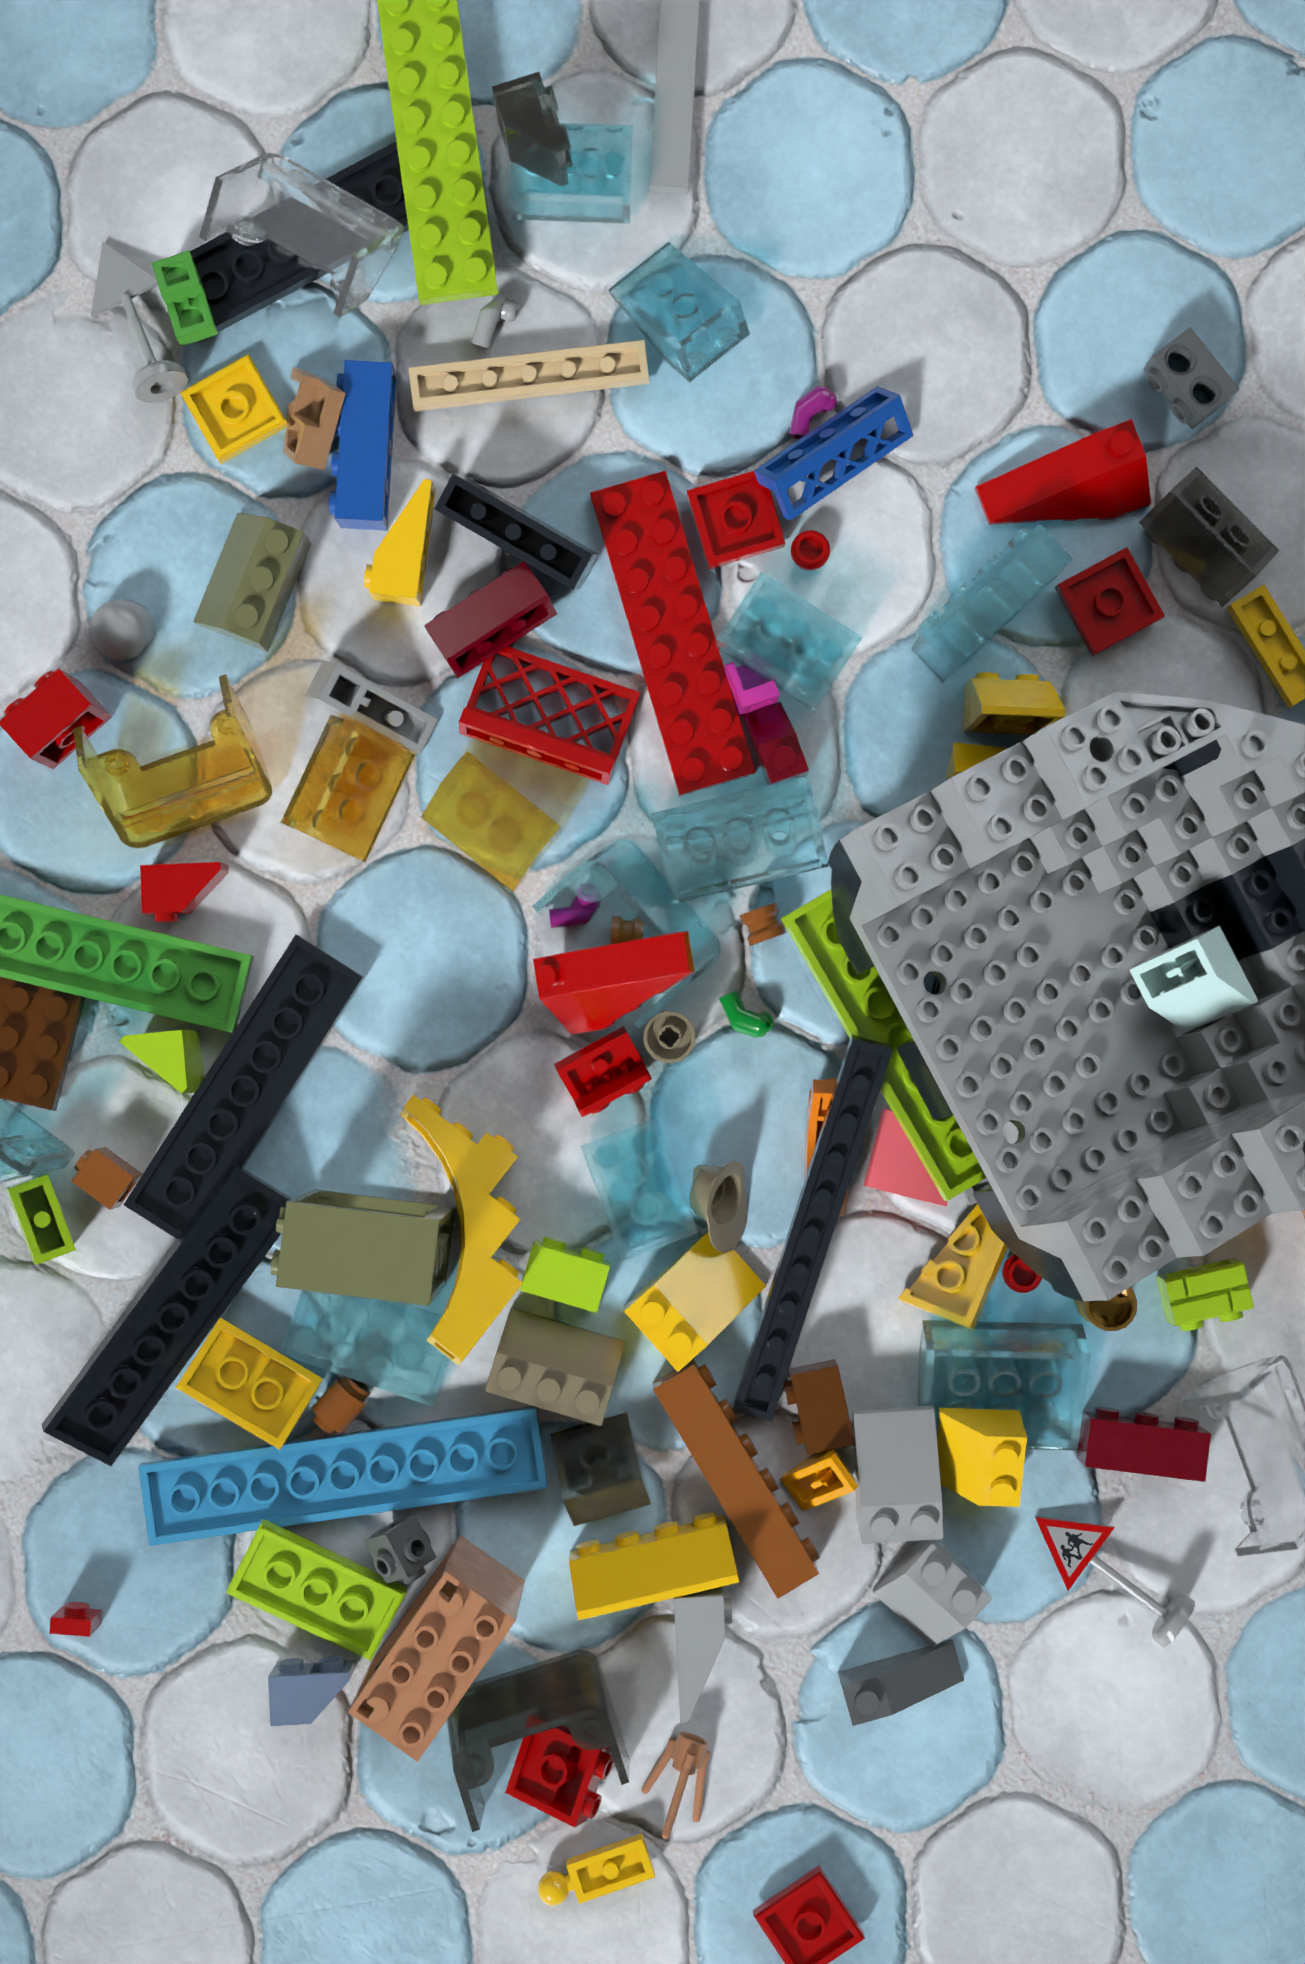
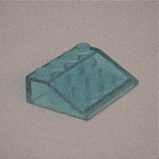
[918,1320,1091,1451]

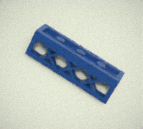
[754,386,914,521]

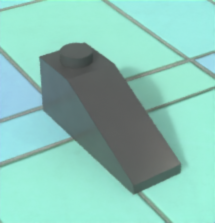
[838,1640,964,1726]

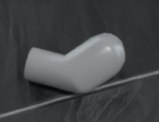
[471,296,519,349]

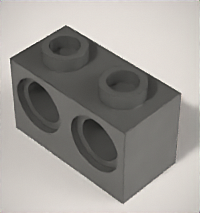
[1143,327,1240,430]

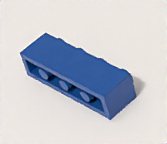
[329,360,397,531]

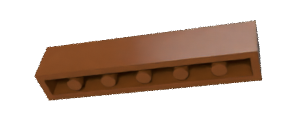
[653,1358,820,1599]

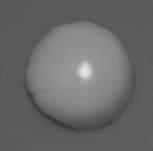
[90,599,155,661]

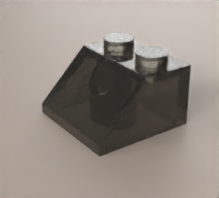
[550,1412,651,1526]

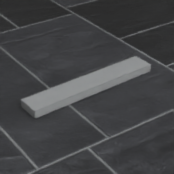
[649,0,700,194]

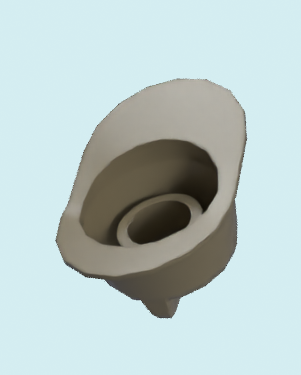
[689,1161,747,1253]

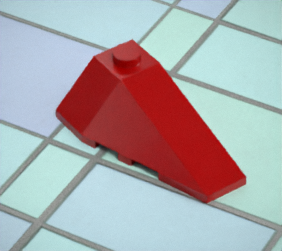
[533,931,695,1034]

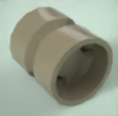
[643,1011,696,1063]

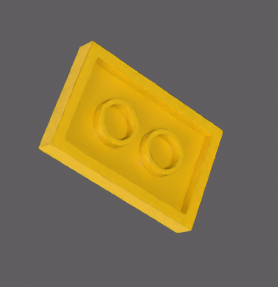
[175,1318,323,1450]

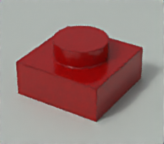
[49,1602,102,1637]

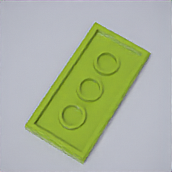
[226,1519,408,1661]

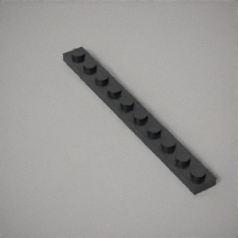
[733,1034,893,1421]

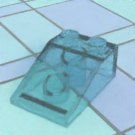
[608,242,750,383]

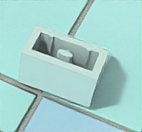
[1130,926,1258,1032]

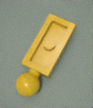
[538,1833,655,1906]

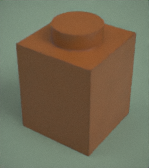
[71,1147,143,1210]

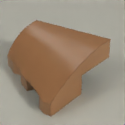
[283,367,345,470]

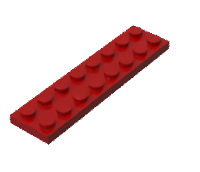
[590,470,756,797]

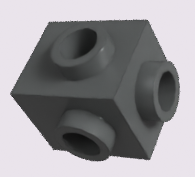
[364,1514,437,1584]

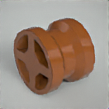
[739,903,787,946]
[610,916,644,944]

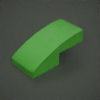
[152,250,218,346]

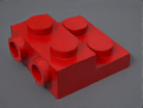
[505,1713,615,1828]

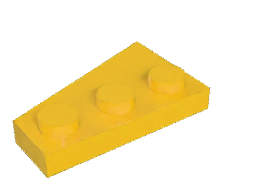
[898,1204,1008,1331]

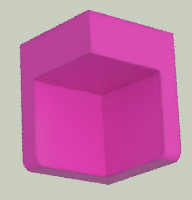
[724,660,780,717]

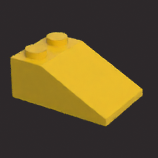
[963,672,1065,735]
[624,1231,766,1372]

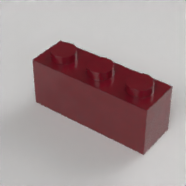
[424,561,557,679]
[1077,1407,1211,1482]

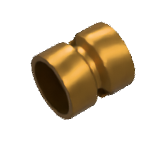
[1074,1287,1137,1331]

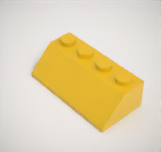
[569,1512,739,1620]

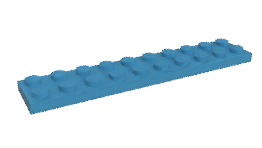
[138,1406,548,1546]

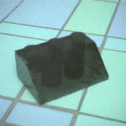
[1138,466,1279,607]

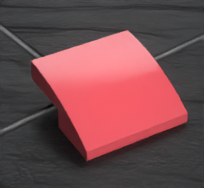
[863,1108,948,1207]

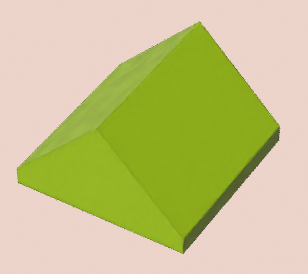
[119,1030,204,1094]

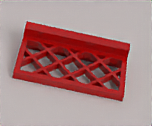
[458,646,641,786]

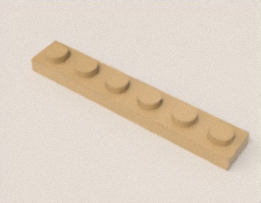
[409,340,649,411]

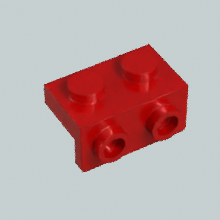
[554,1026,652,1117]

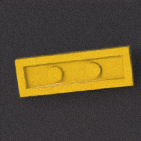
[1226,584,1305,708]

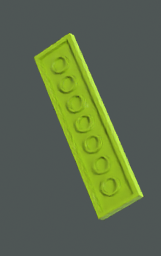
[377,0,499,305]
[781,889,987,1201]

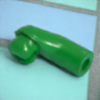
[719,990,774,1038]

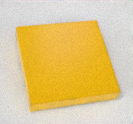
[180,354,288,464]

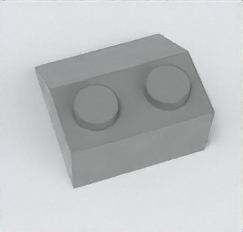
[872,1540,992,1647]

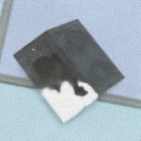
[492,71,573,186]

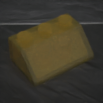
[280,714,415,862]
[421,751,563,892]

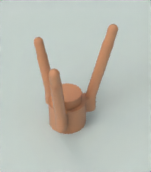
[641,1732,711,1839]

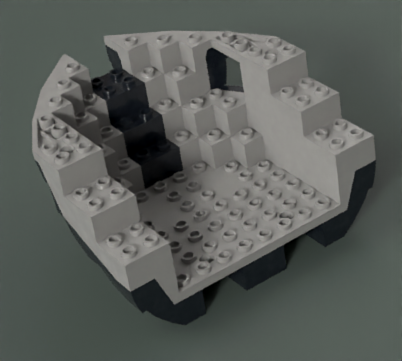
[828,691,1305,1301]

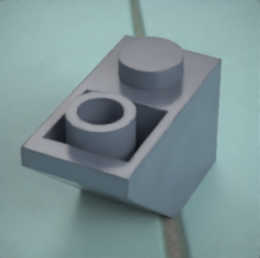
[268,1656,355,1726]

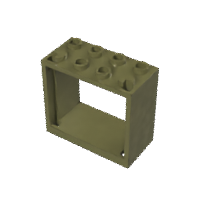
[271,1189,455,1306]

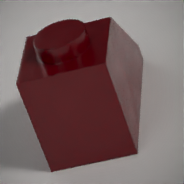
[743,702,809,789]

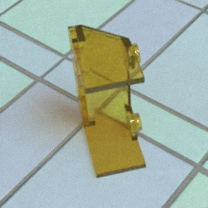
[73,674,272,848]

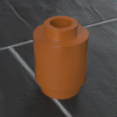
[312,1372,371,1434]

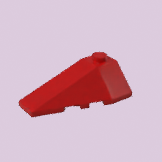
[975,419,1151,525]

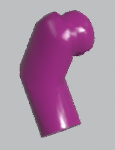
[789,386,837,439]
[549,883,601,928]

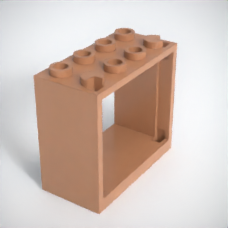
[348,1535,525,1762]

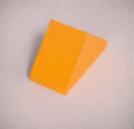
[780,1449,858,1511]

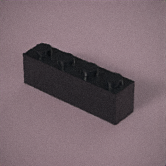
[434,473,599,590]

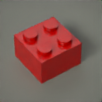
[0,668,112,769]

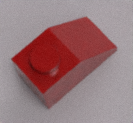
[140,862,229,922]

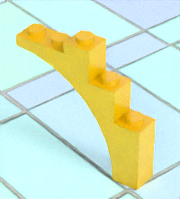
[400,1094,523,1365]

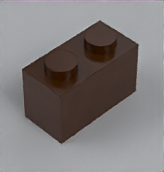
[784,1359,855,1455]

